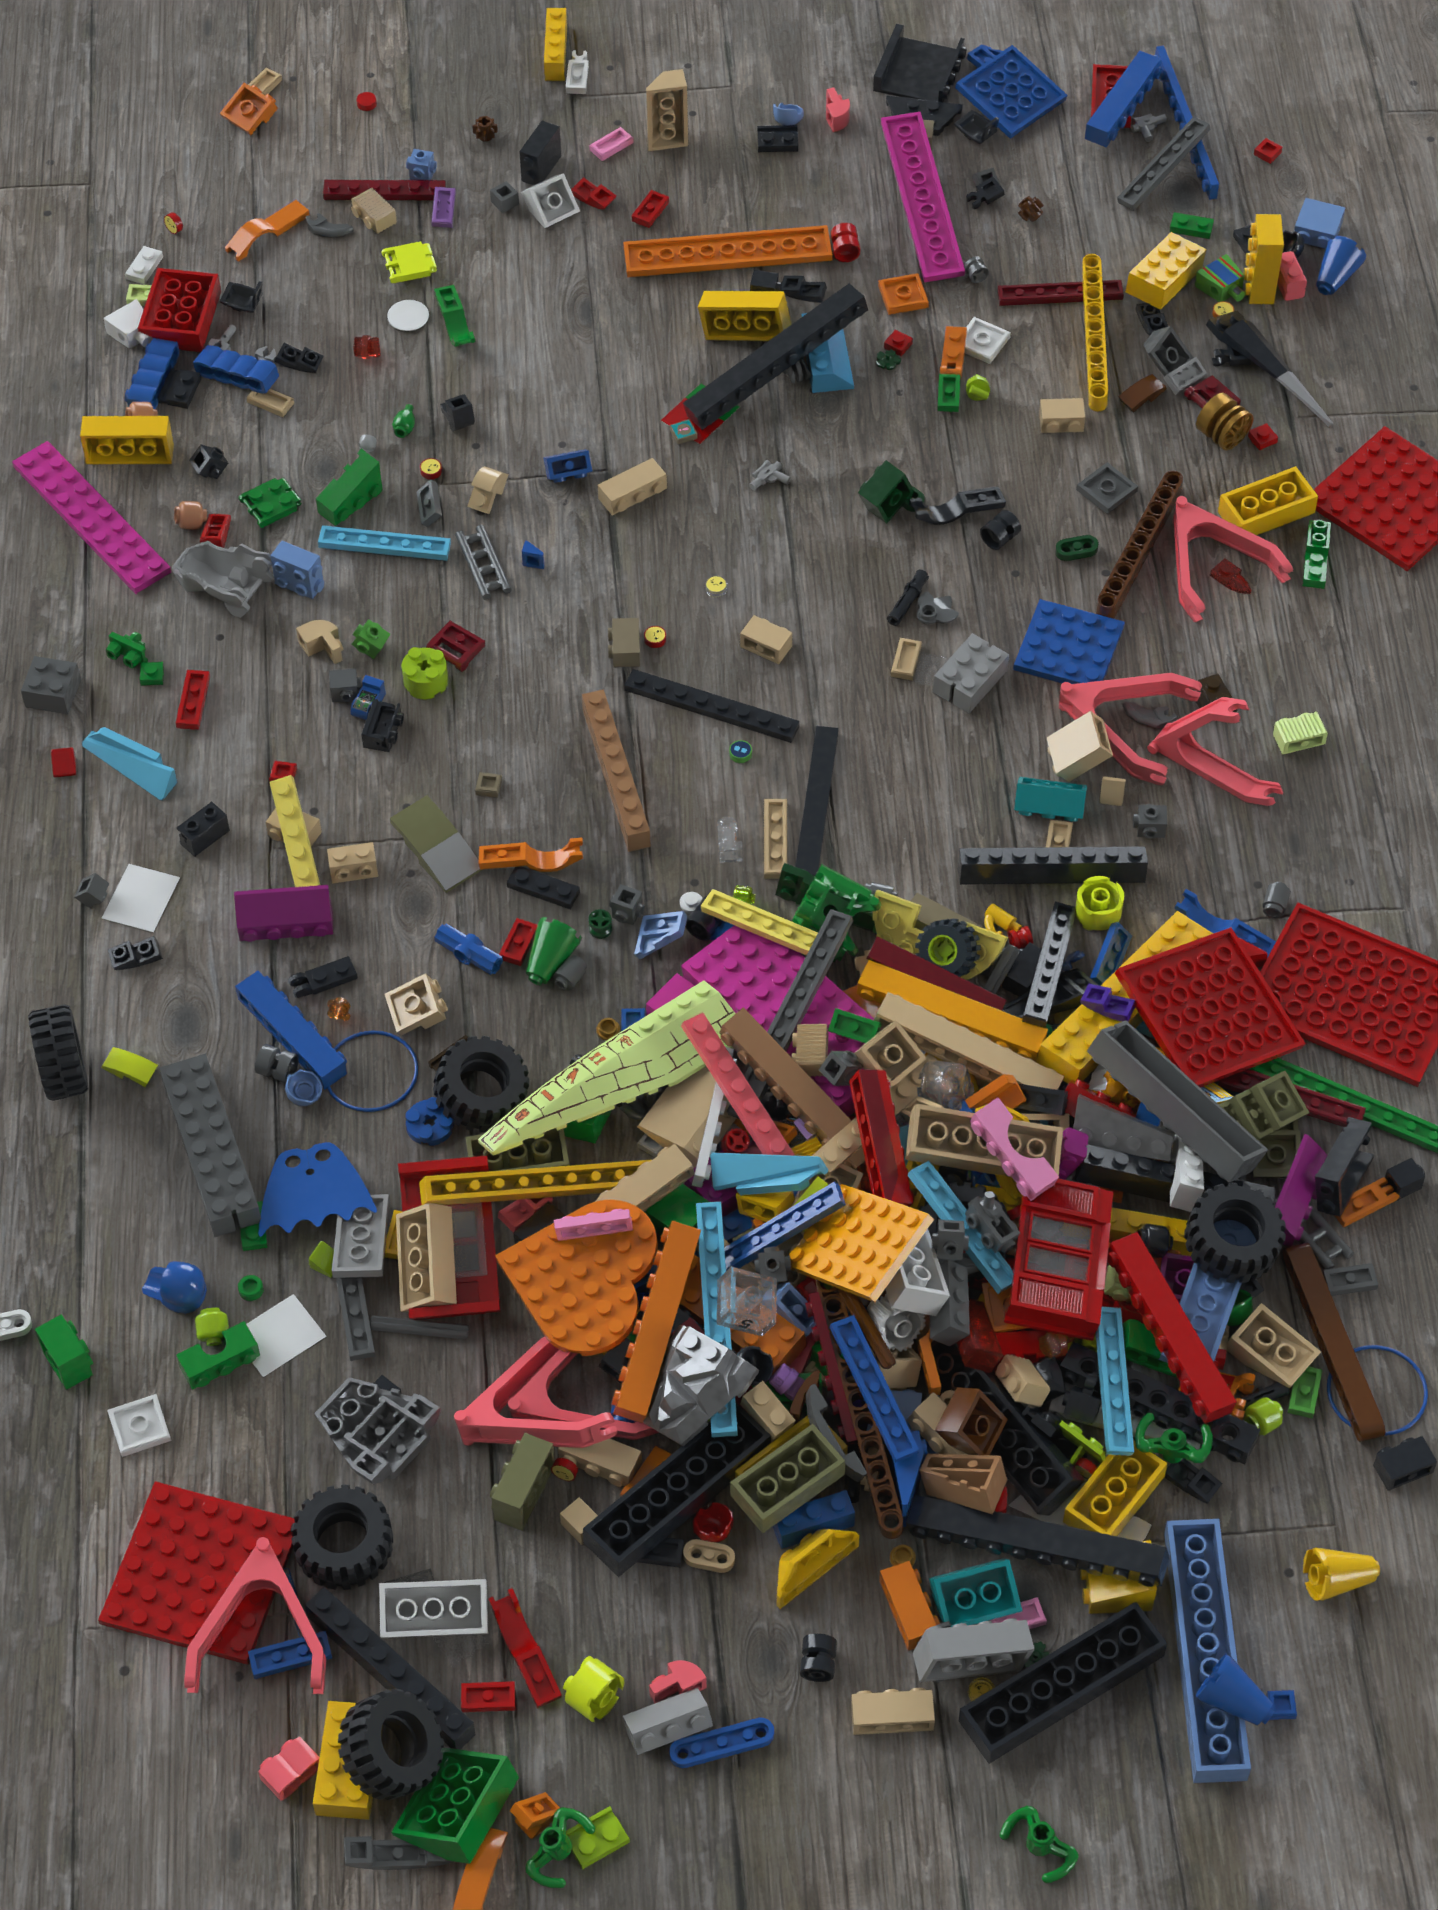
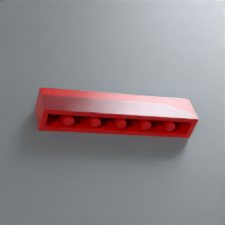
[849,1069,914,1207]

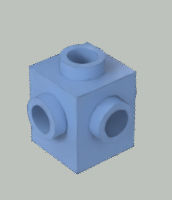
[406,149,437,180]

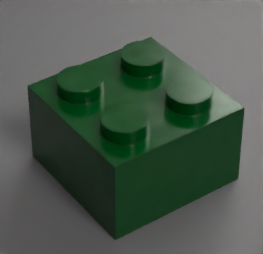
[858,460,915,524]

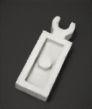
[566,50,589,94]

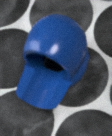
[142,1261,207,1314]

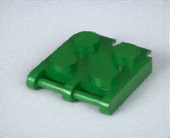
[238,478,302,528]

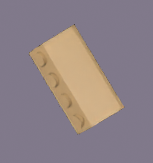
[646,69,688,151]
[396,1203,457,1312]

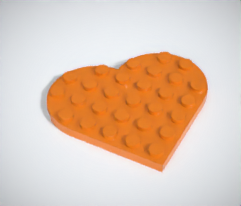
[495,1200,658,1356]

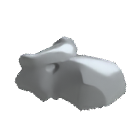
[172,541,274,618]

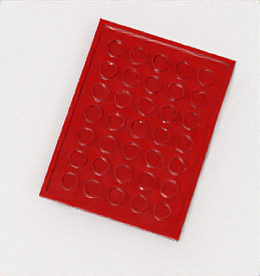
[1260,902,1438,1087]

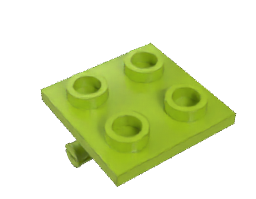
[1059,1421,1106,1491]

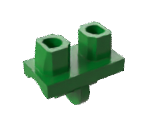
[106,632,148,669]

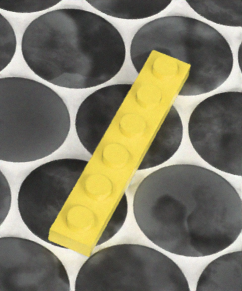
[269,775,320,887]
[701,889,818,955]

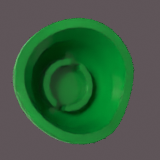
[1227,1289,1253,1327]

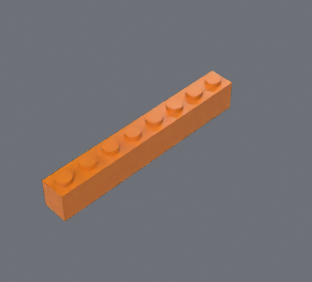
[611,1221,701,1423]

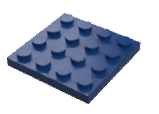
[955,45,1068,139]
[1013,599,1125,684]

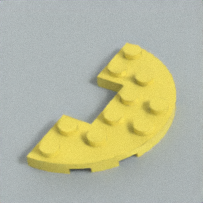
[873,890,1008,980]

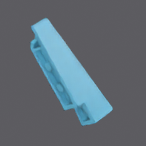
[82,727,177,800]
[710,1153,828,1195]

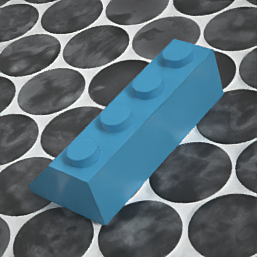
[801,313,854,393]

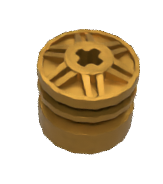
[1196,393,1254,451]

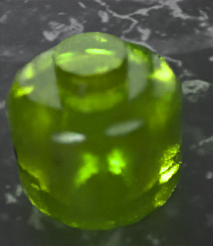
[733,885,756,905]

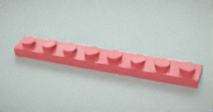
[681,1013,795,1156]

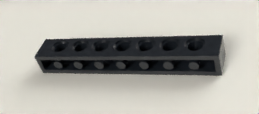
[1060,1341,1260,1465]

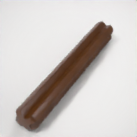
[837,1288,896,1369]

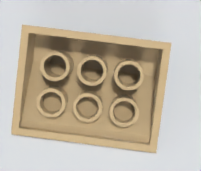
[637,1066,736,1168]

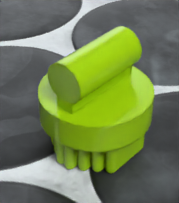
[966,374,990,401]

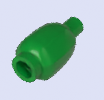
[392,404,415,438]

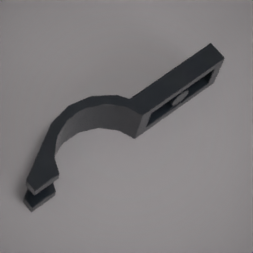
[909,486,1006,525]

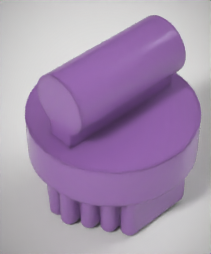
[769,1363,805,1401]

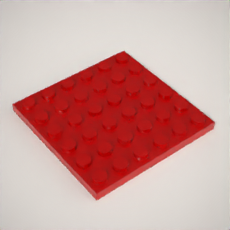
[1314,426,1438,571]
[1114,927,1306,1088]
[98,1481,295,1665]

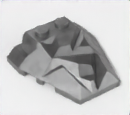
[643,1325,759,1446]
[315,1378,441,1484]

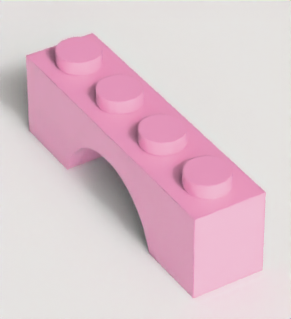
[970,1098,1059,1201]

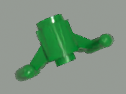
[1135,1413,1213,1463]
[999,1806,1079,1883]
[525,1807,596,1888]

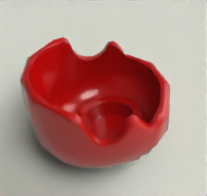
[692,1502,734,1543]

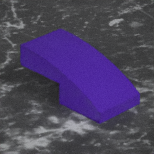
[1081,984,1135,1022]

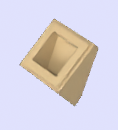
[1099,777,1126,806]

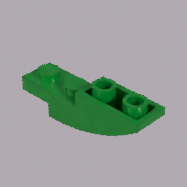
[1302,520,1331,589]

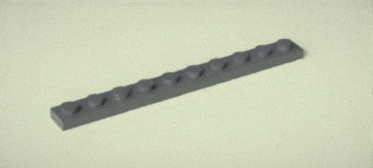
[727,909,853,1119]

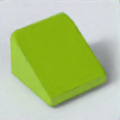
[309,1241,334,1278]

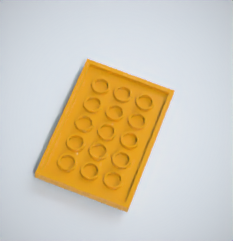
[789,1184,934,1302]

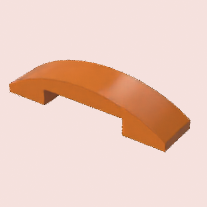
[453,1828,508,1910]

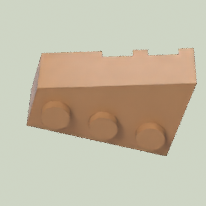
[920,1454,1007,1514]

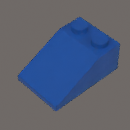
[887,1430,927,1527]

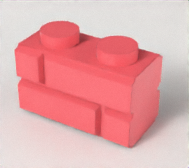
[1277,251,1307,301]

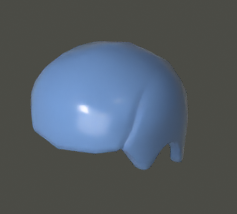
[773,103,804,126]
[285,1069,322,1106]

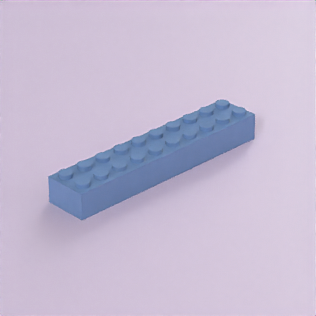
[1164,1519,1251,1783]

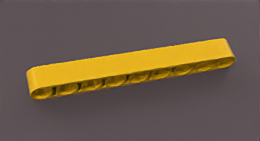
[1082,254,1108,412]

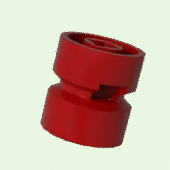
[831,223,861,262]

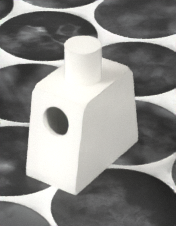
[104,299,152,348]

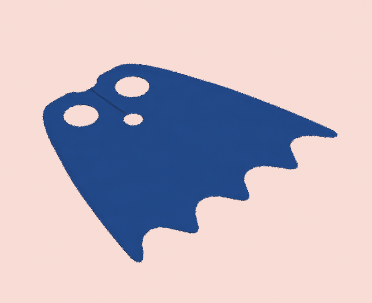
[258,1142,377,1237]

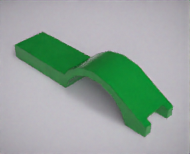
[434,285,476,346]

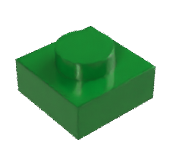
[140,662,164,686]

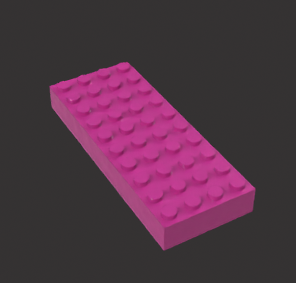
[681,925,881,1117]

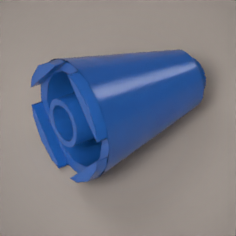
[1316,236,1366,295]
[1196,1654,1274,1726]

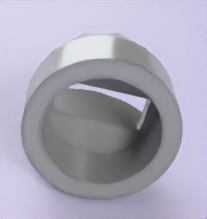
[359,434,377,453]

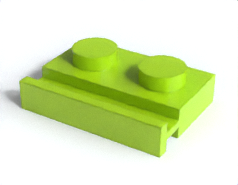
[566,1806,630,1870]

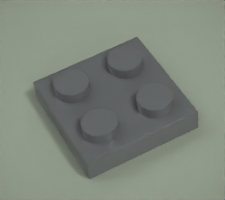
[1076,462,1138,514]

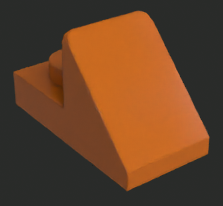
[510,1792,560,1839]

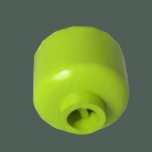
[195,1307,229,1346]
[1244,1397,1283,1435]

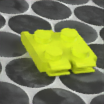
[381,241,437,283]

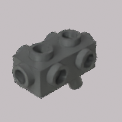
[965,1191,1020,1253]

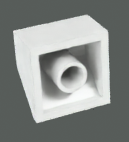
[521,173,580,228]

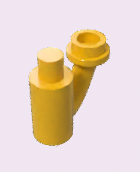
[984,903,1022,936]

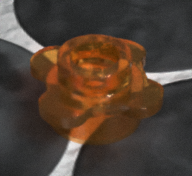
[327,997,351,1021]

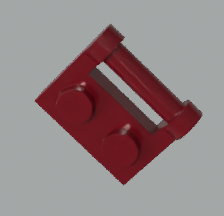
[1184,375,1241,409]
[426,620,485,672]

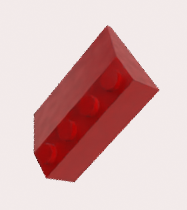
[137,268,221,352]

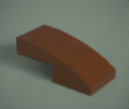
[1118,374,1167,413]
[789,1371,820,1425]

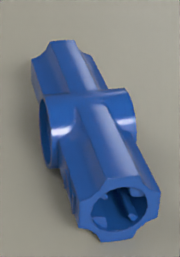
[434,923,503,975]

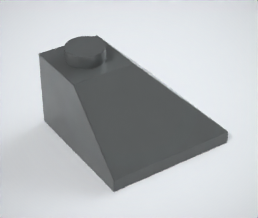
[1143,326,1193,377]

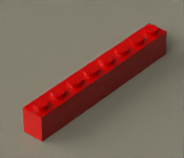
[1107,1232,1237,1424]

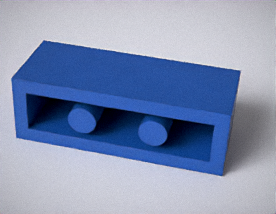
[773,1490,855,1549]

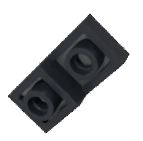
[1135,303,1168,335]
[275,342,324,373]
[108,936,163,970]

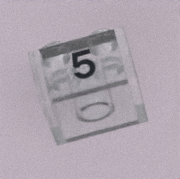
[717,1267,777,1336]

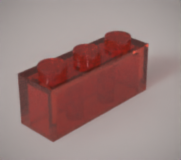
[956,1298,1003,1373]

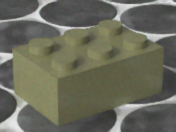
[490,1433,555,1531]

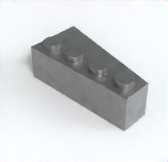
[1073,1094,1174,1161]

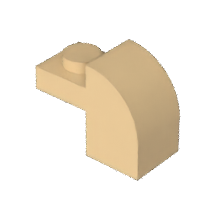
[467,466,509,514]
[296,620,343,664]

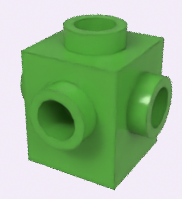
[351,619,390,659]

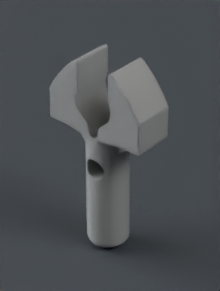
[209,324,237,351]
[255,346,276,364]

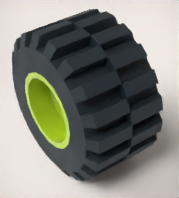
[915,919,981,977]

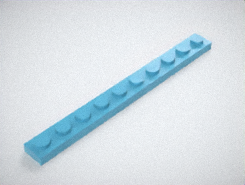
[696,1202,738,1437]

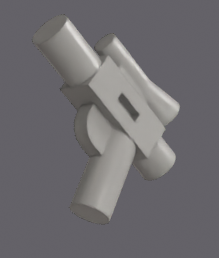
[1131,113,1167,142]
[749,460,791,491]

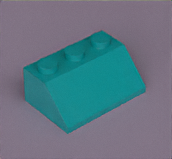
[1014,777,1087,822]
[928,1558,1023,1627]

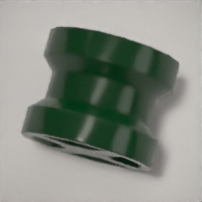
[588,909,612,939]

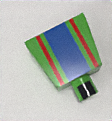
[1195,254,1246,302]

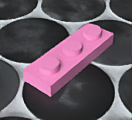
[554,1209,633,1241]

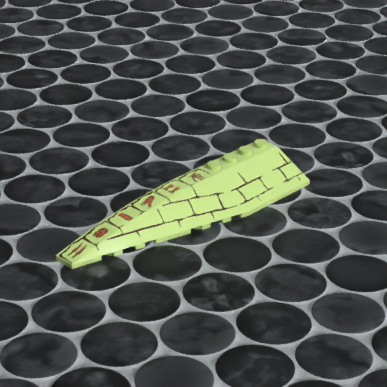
[478,981,736,1156]

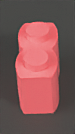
[258,1736,320,1801]

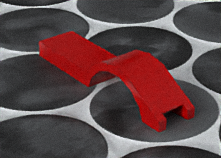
[488,1588,562,1708]

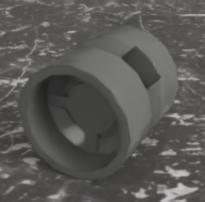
[255,1044,299,1083]

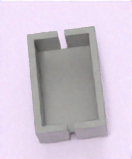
[932,633,1009,713]

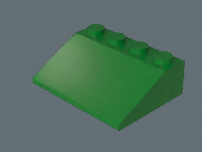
[391,1747,519,1864]

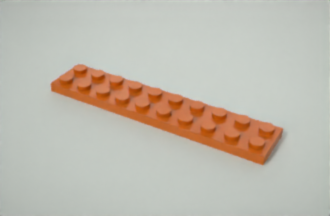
[623,225,832,277]

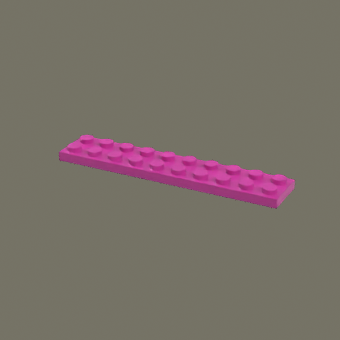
[881,112,965,283]
[12,441,171,594]

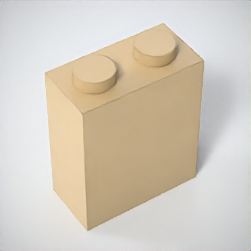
[1047,711,1113,782]

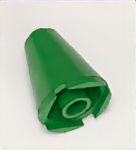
[526,917,582,986]

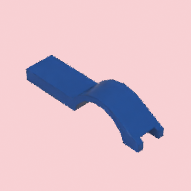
[1174,889,1276,958]

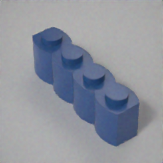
[125,338,180,409]
[193,345,279,394]

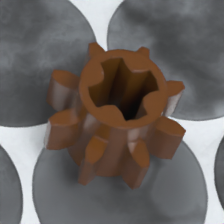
[472,116,498,141]
[1018,196,1044,222]

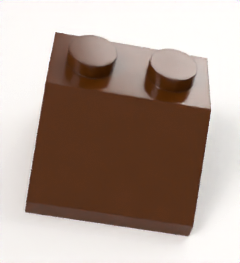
[935,1387,1008,1455]

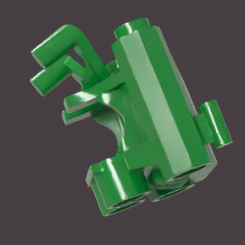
[791,864,882,962]

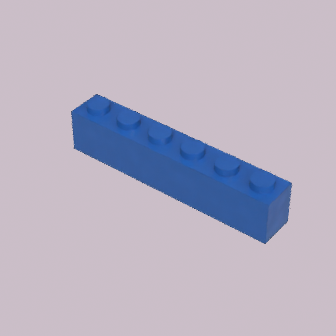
[1085,51,1162,147]
[235,971,347,1090]

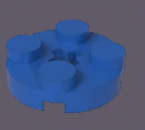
[406,1097,454,1146]

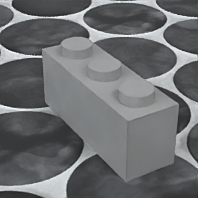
[623,1687,713,1755]

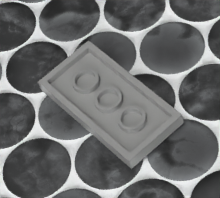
[332,1194,390,1278]

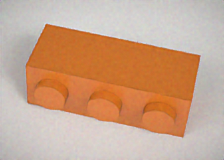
[879,1561,940,1651]

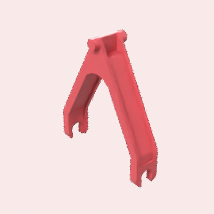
[1172,496,1293,622]
[1059,673,1202,785]
[1147,697,1283,806]
[454,1337,618,1448]
[508,1350,659,1440]
[184,1537,326,1694]

